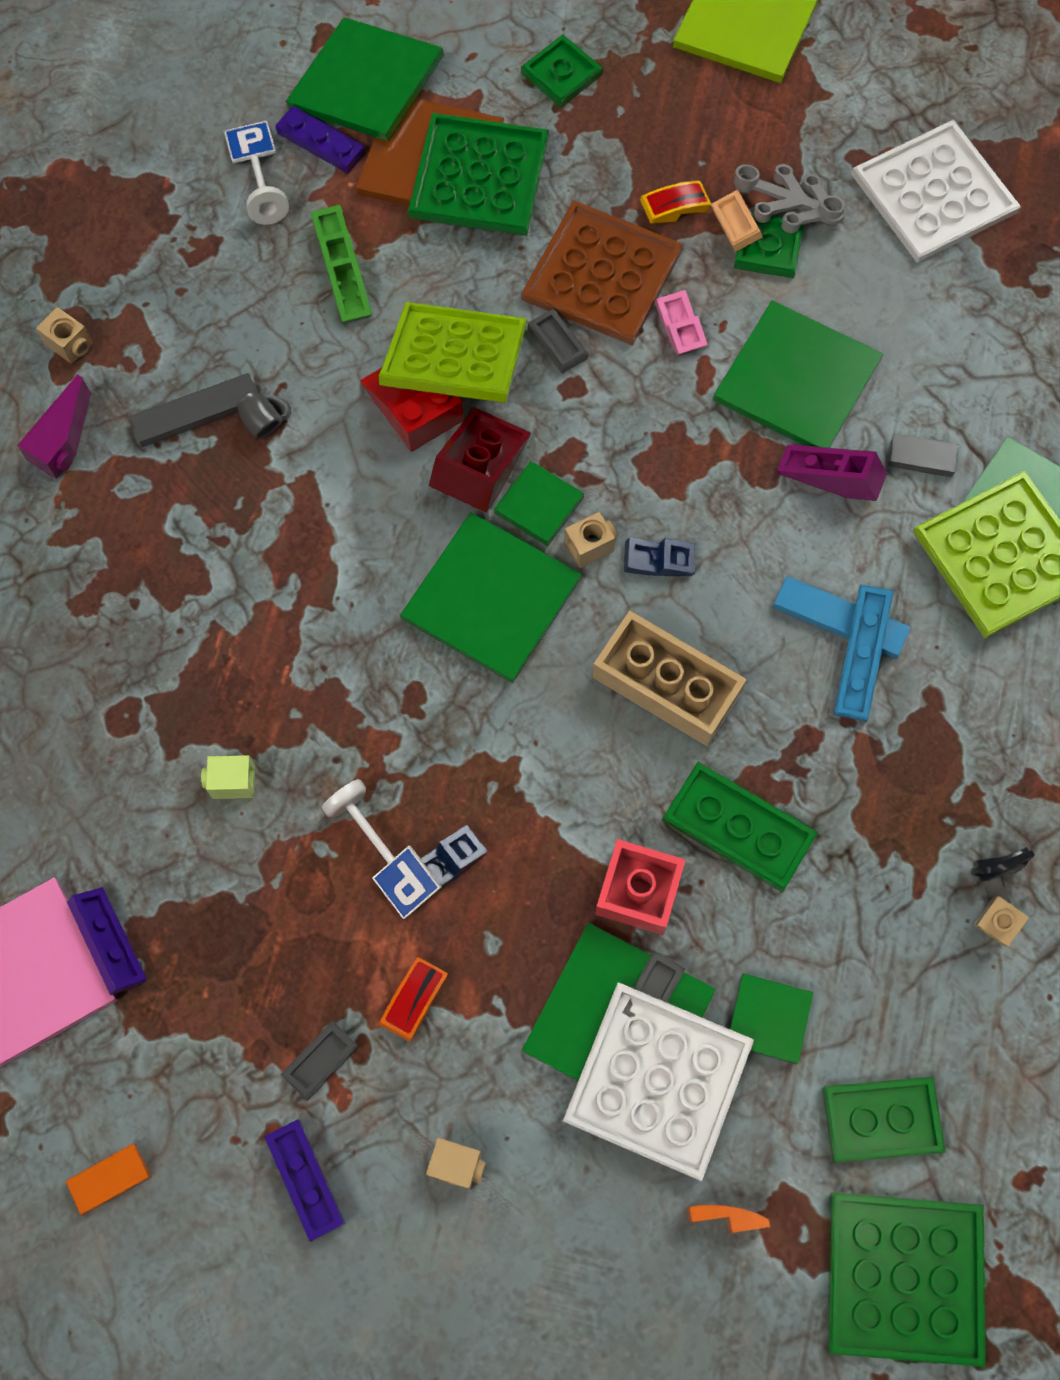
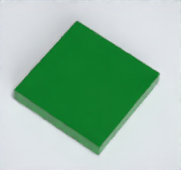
[521,34,603,108]
[734,213,804,279]
[494,461,584,547]
[729,973,813,1065]

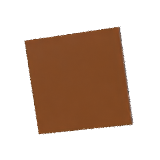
[356,98,504,206]
[521,200,683,346]

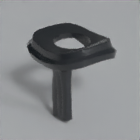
[971,847,1035,903]

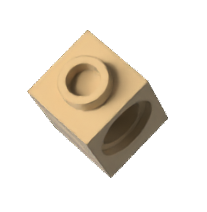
[36,307,93,364]
[564,512,617,568]
[973,896,1029,947]
[426,1138,486,1190]

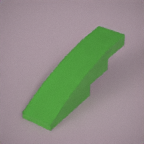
[311,205,372,323]

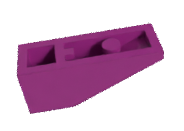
[17,374,91,479]
[777,444,887,501]

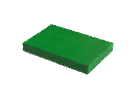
[822,1077,946,1163]

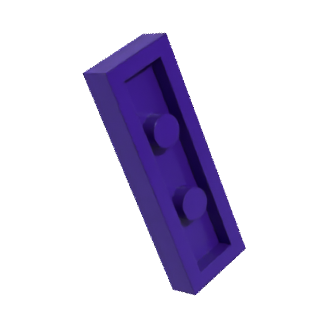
[275,106,365,174]
[67,887,147,995]
[264,1119,346,1242]

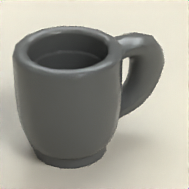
[236,391,291,440]

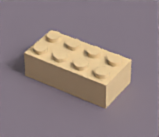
[592,610,747,747]

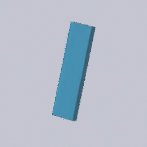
[773,576,910,659]
[833,584,894,722]

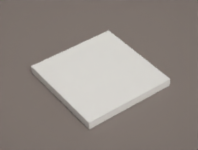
[851,120,1021,263]
[562,982,754,1181]

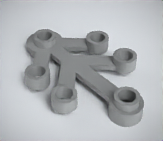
[733,164,846,233]

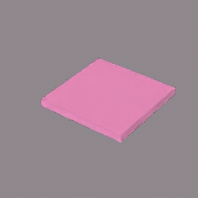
[0,877,118,1067]

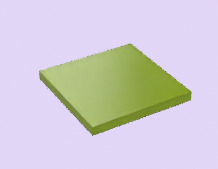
[673,0,819,83]
[379,302,527,403]
[913,471,1060,639]

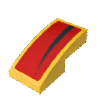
[640,180,711,224]

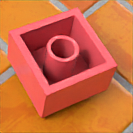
[595,839,686,935]

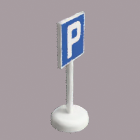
[224,121,289,225]
[322,779,442,920]

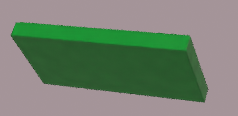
[662,762,818,893]

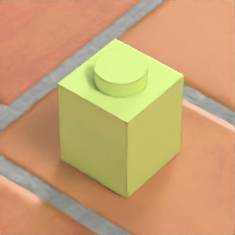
[201,755,255,799]

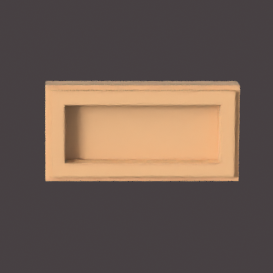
[711,190,762,252]

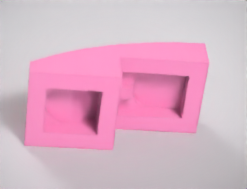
[655,290,708,356]

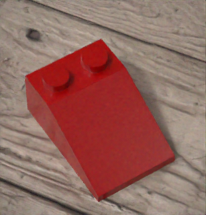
[360,368,464,452]

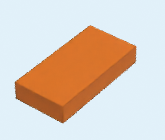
[66,1143,152,1215]

